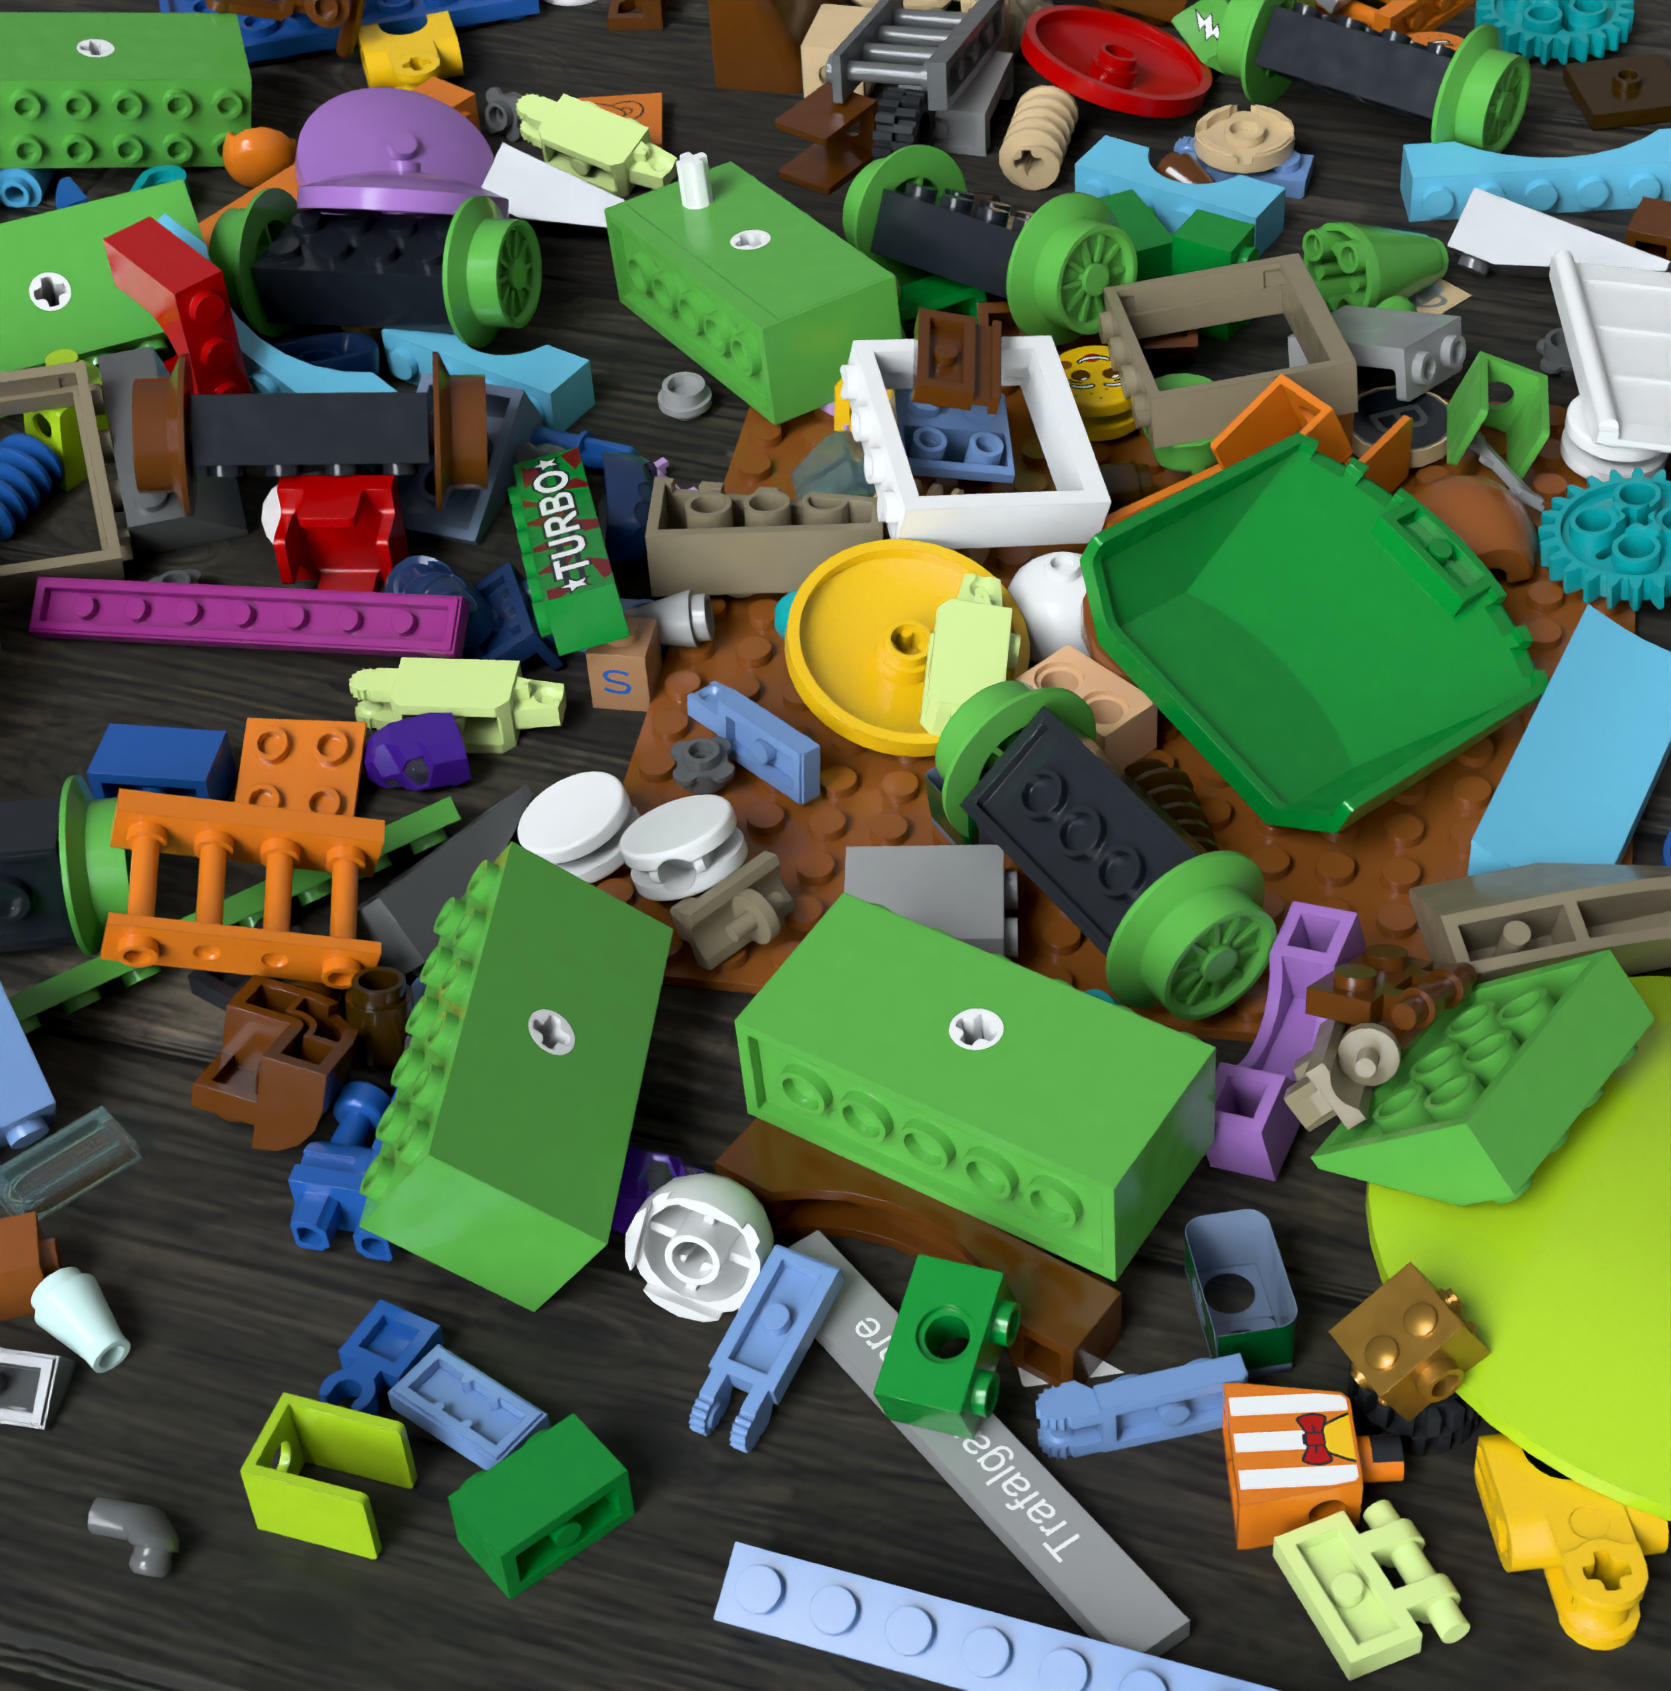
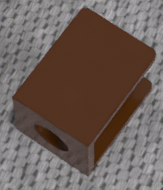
[775,82,878,195]

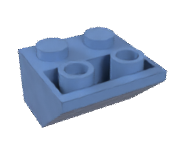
[889,389,1015,483]

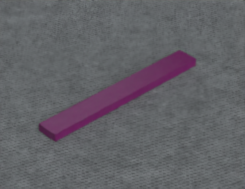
[28,577,470,659]

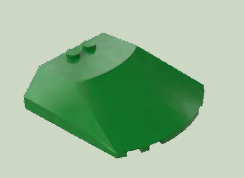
[1080,432,1549,834]

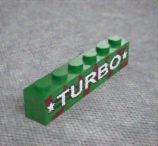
[507,447,630,656]

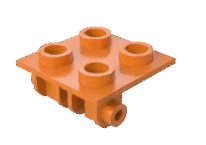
[235,718,368,817]

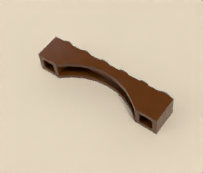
[714,1118,1122,1387]

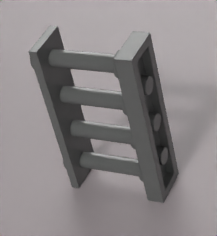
[826,0,1005,112]

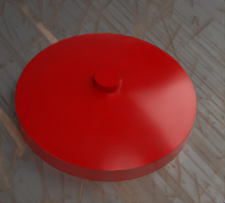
[1021,5,1212,118]

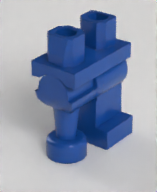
[288,1081,400,1262]

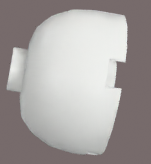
[1007,552,1091,663]
[625,1173,774,1322]

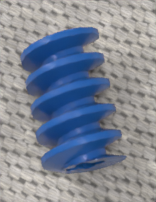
[0,433,65,540]

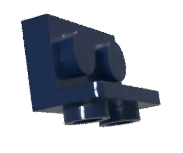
[470,562,565,671]

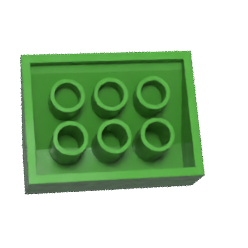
[1311,949,1655,1206]

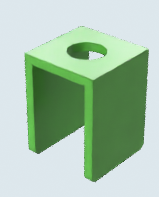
[1447,351,1550,479]

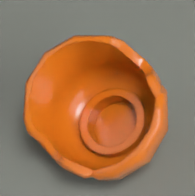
[222,127,297,189]

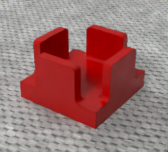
[273,475,410,592]

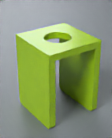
[240,1392,417,1559]

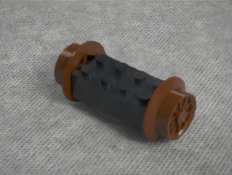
[132,352,488,516]

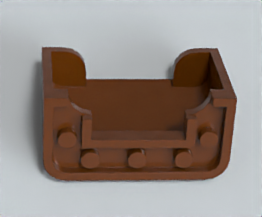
[708,0,849,94]

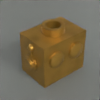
[1328,1262,1491,1422]

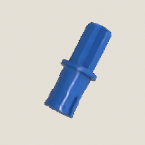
[530,425,639,473]

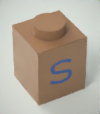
[586,615,663,712]

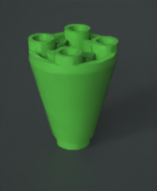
[1302,222,1449,313]

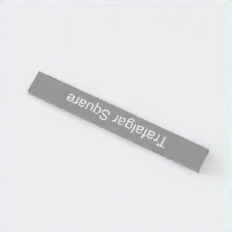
[788,1230,1190,1657]

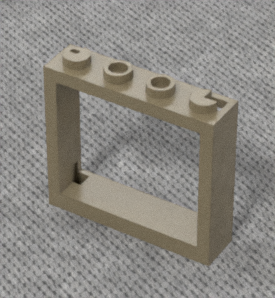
[1097,253,1358,449]
[0,361,134,603]

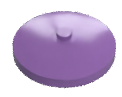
[295,87,494,215]
[297,161,509,219]

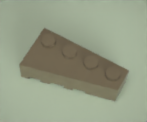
[645,476,886,598]

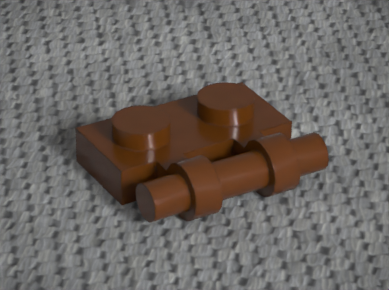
[1305,944,1477,1030]

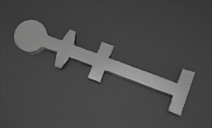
[1468,430,1545,512]

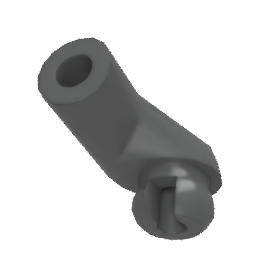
[88,1496,180,1578]

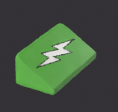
[1171,0,1230,76]

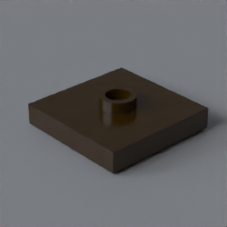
[1562,53,1671,131]

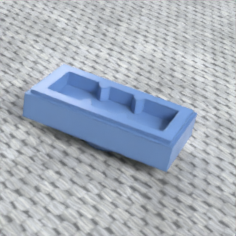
[388,1344,550,1470]

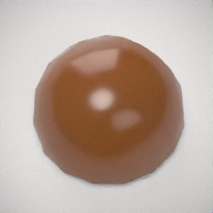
[1410,475,1538,583]

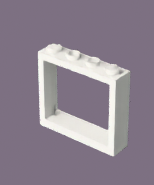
[840,336,1111,549]

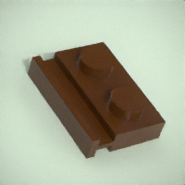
[912,308,1002,415]

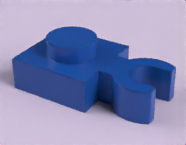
[319,1299,444,1416]

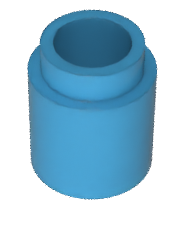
[0,168,55,208]

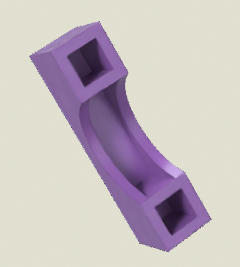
[1206,901,1366,1181]

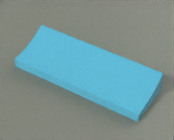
[1467,604,1671,877]

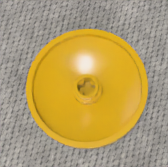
[785,539,1030,757]

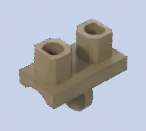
[670,851,796,971]
[1284,1019,1401,1132]

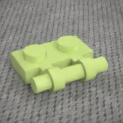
[1273,1500,1470,1681]

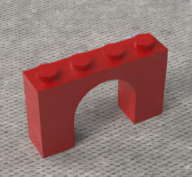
[103,216,251,394]

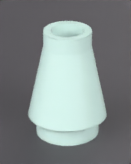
[31,1267,131,1373]

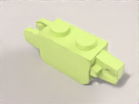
[516,93,678,198]
[920,573,1021,736]
[349,657,567,754]

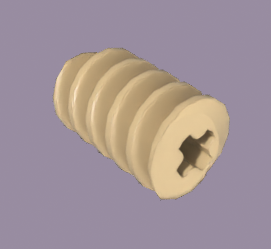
[999,85,1078,191]

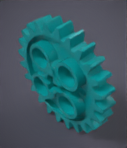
[1475,0,1634,65]
[1538,468,1671,611]

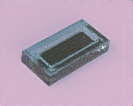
[0,1105,142,1221]

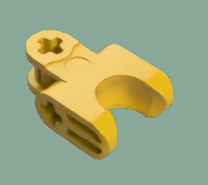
[358,11,464,91]
[1474,1433,1669,1650]

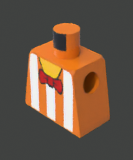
[1222,1383,1404,1550]

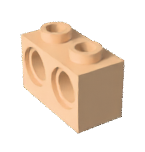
[1015,644,1158,769]

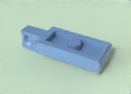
[687,680,821,804]

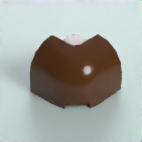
[191,974,359,1151]

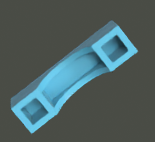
[1075,135,1286,257]
[381,329,595,432]

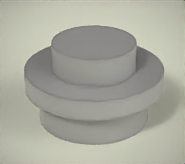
[658,372,712,421]

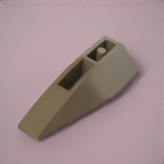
[1408,863,1671,985]

